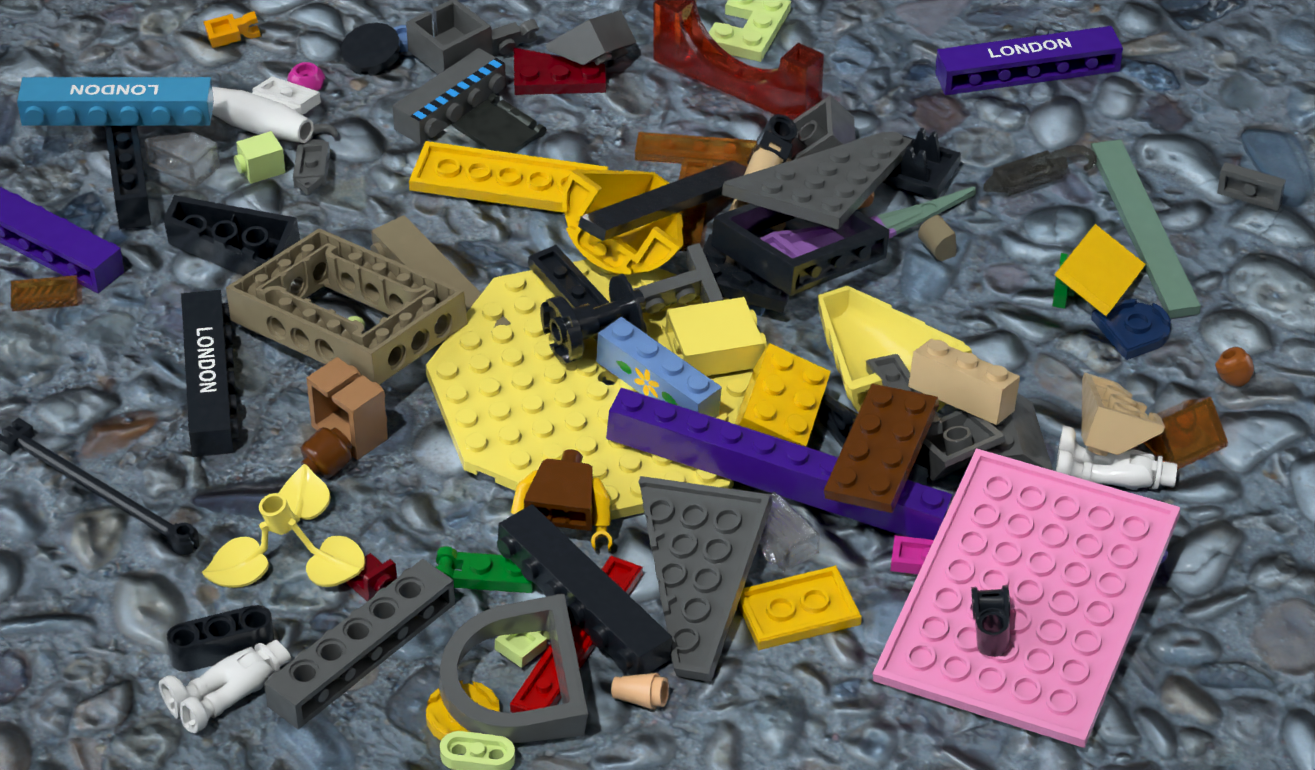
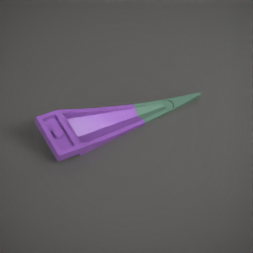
[760,187,976,258]

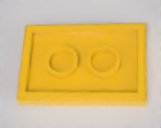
[1054,224,1146,316]
[738,565,862,651]

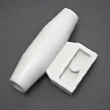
[212,76,321,143]

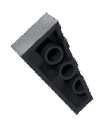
[163,195,300,276]

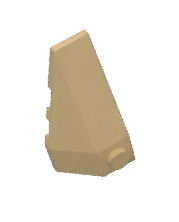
[1081,372,1165,456]

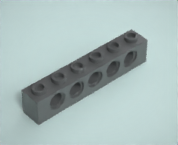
[264,559,455,729]

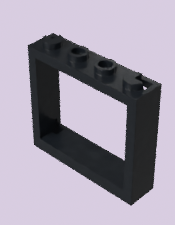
[711,203,890,296]

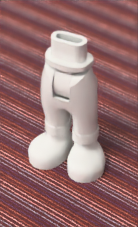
[1056,426,1177,490]
[159,640,291,733]

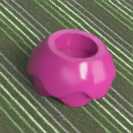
[287,62,326,91]

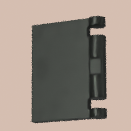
[453,93,547,153]

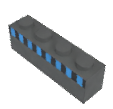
[392,48,506,145]

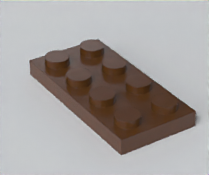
[824,383,939,513]

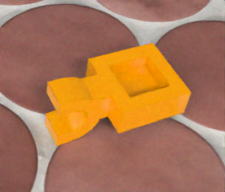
[203,11,261,48]

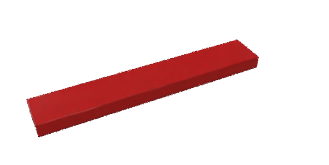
[510,555,643,713]

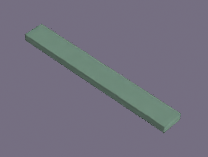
[1090,139,1201,318]

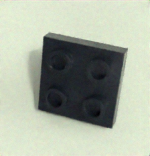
[882,128,961,199]

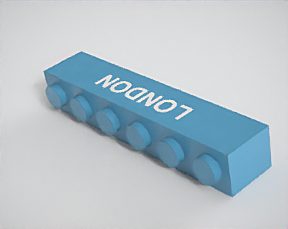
[17,77,214,126]

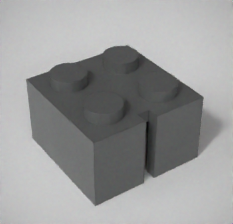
[406,0,493,74]

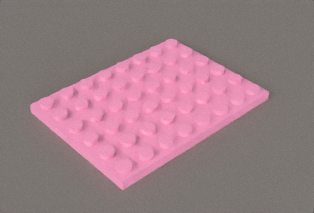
[873,448,1180,748]

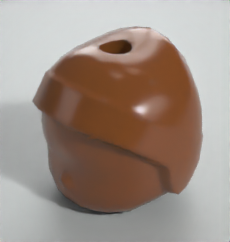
[1215,347,1254,387]

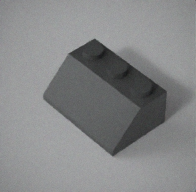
[989,393,1053,470]

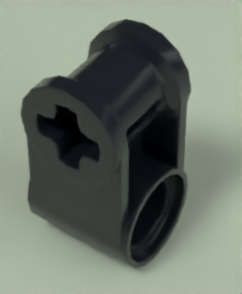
[971,585,1010,657]

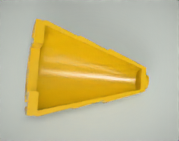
[562,169,684,275]

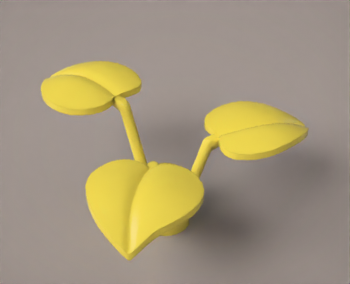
[202,464,366,588]

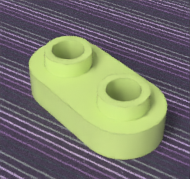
[440,731,515,770]

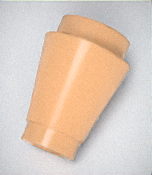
[611,673,669,710]

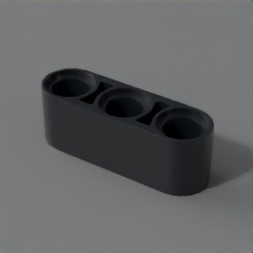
[167,605,275,672]

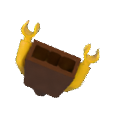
[511,449,613,552]

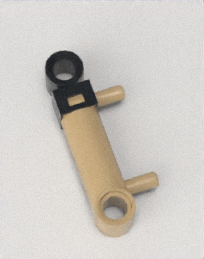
[729,114,798,231]

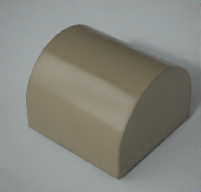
[918,214,957,261]

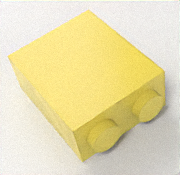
[665,297,767,376]

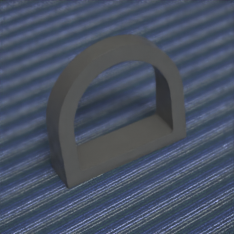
[438,594,588,743]

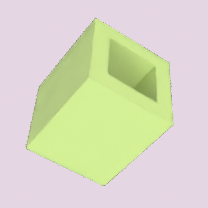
[234,131,286,184]

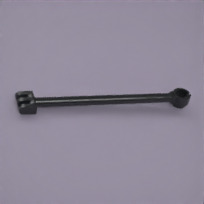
[0,418,199,555]

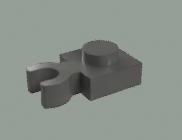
[491,19,539,56]

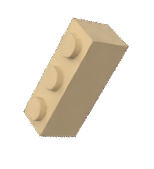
[908,339,1020,425]

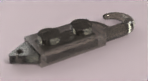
[983,144,1097,196]

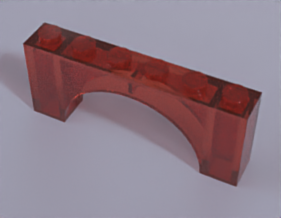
[653,0,824,120]

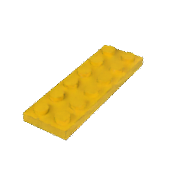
[409,141,608,213]

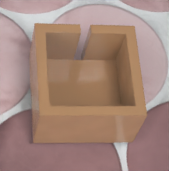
[306,357,388,460]

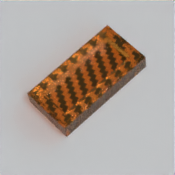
[10,275,78,311]

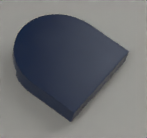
[1091,299,1171,360]

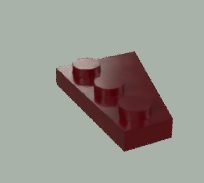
[514,48,606,95]

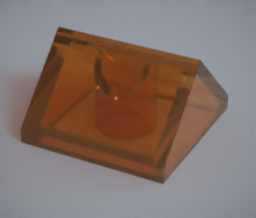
[1144,397,1228,470]

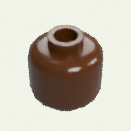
[301,427,353,479]

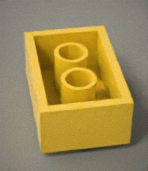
[735,343,831,447]

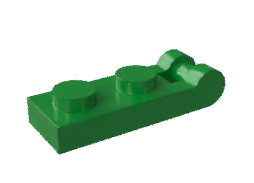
[436,546,534,593]

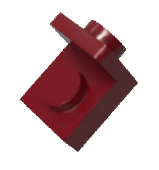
[346,553,397,602]

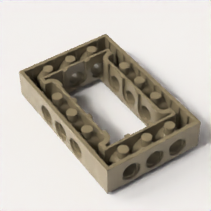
[226,228,467,385]

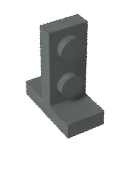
[634,243,723,314]

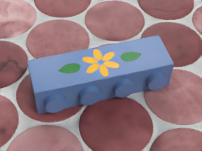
[596,317,722,418]

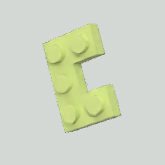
[705,0,791,62]

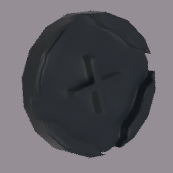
[341,22,401,74]

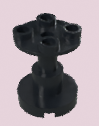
[540,274,647,364]

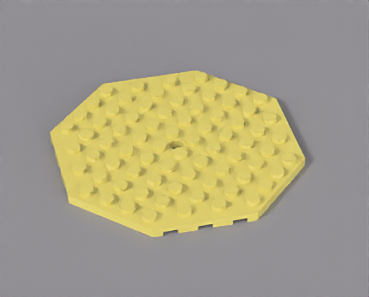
[426,259,760,520]

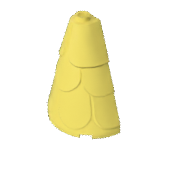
[818,286,972,413]

